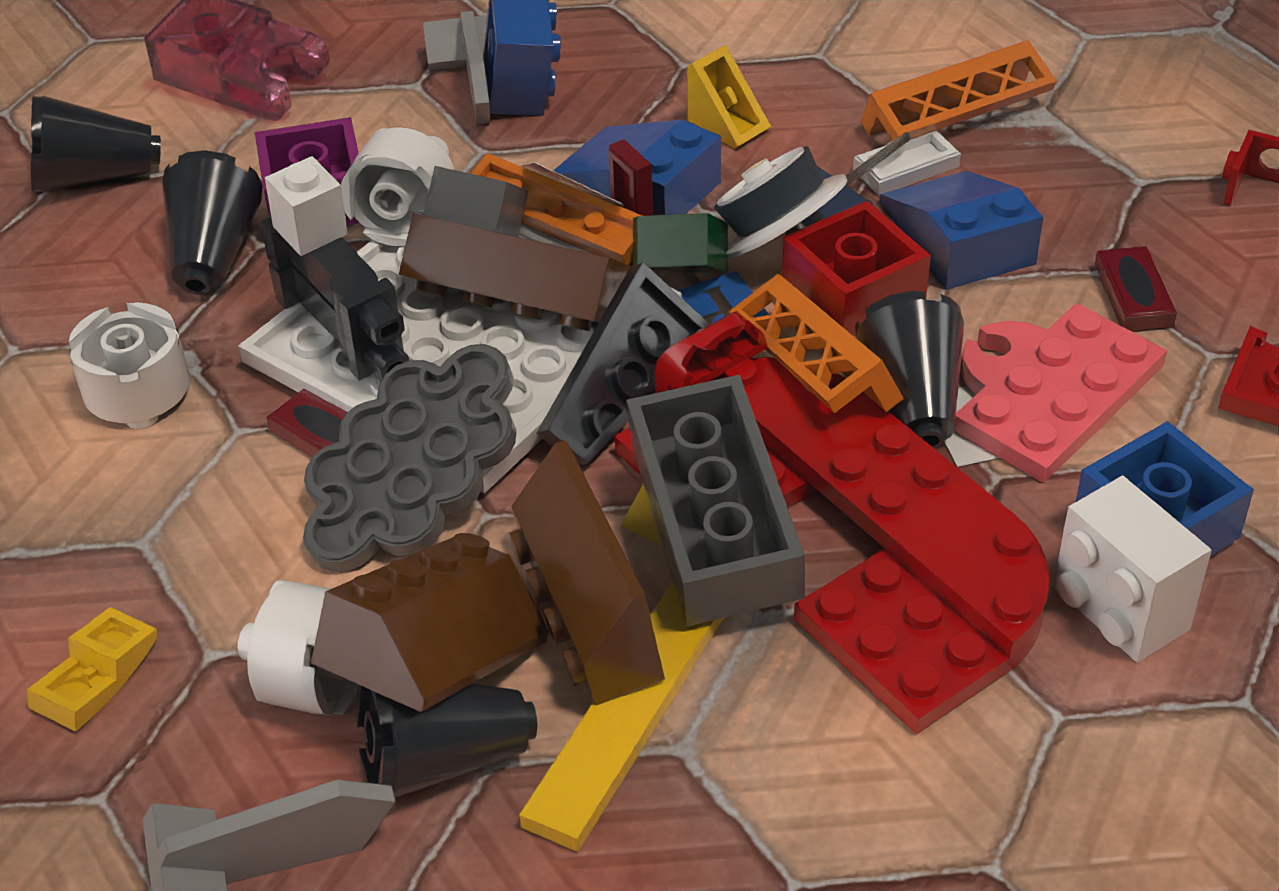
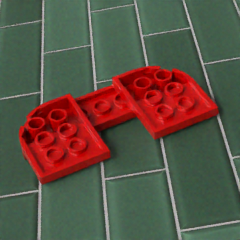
[614,357,1050,734]

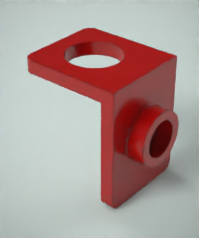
[1222,130,1279,206]

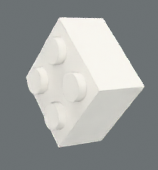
[1053,475,1212,663]

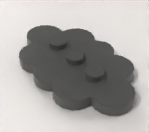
[303,344,517,572]

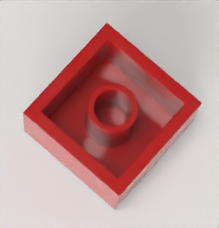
[782,201,931,336]

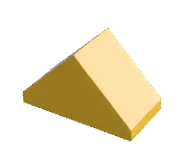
[687,44,771,149]

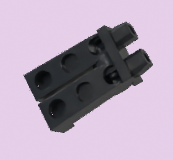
[260,216,409,382]

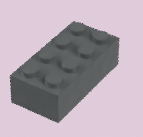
[627,375,805,626]

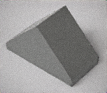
[423,166,528,237]

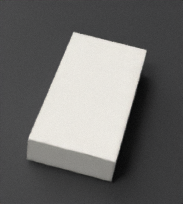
[853,131,961,196]

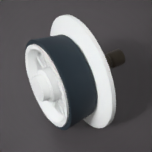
[714,146,847,258]

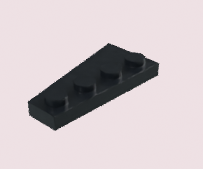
[536,262,710,466]

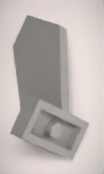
[423,11,490,125]
[143,780,395,891]

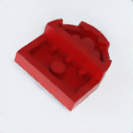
[655,311,767,393]

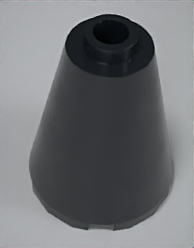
[31,95,161,192]
[162,150,263,295]
[855,291,964,449]
[356,683,537,799]

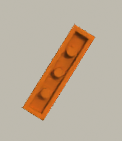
[860,40,1057,144]
[470,153,642,265]
[729,273,904,413]

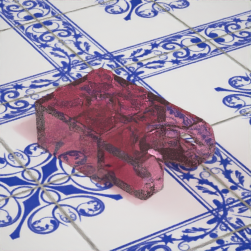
[144,0,330,121]

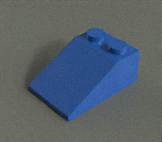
[553,120,721,216]
[879,171,1043,290]

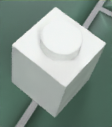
[265,156,347,256]

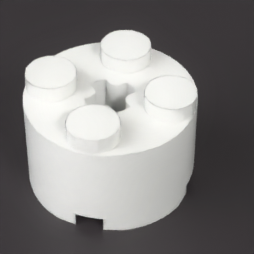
[341,127,454,246]
[69,302,191,429]
[238,579,359,716]

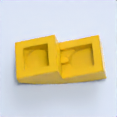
[27,607,157,732]

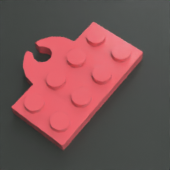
[954,303,1168,484]

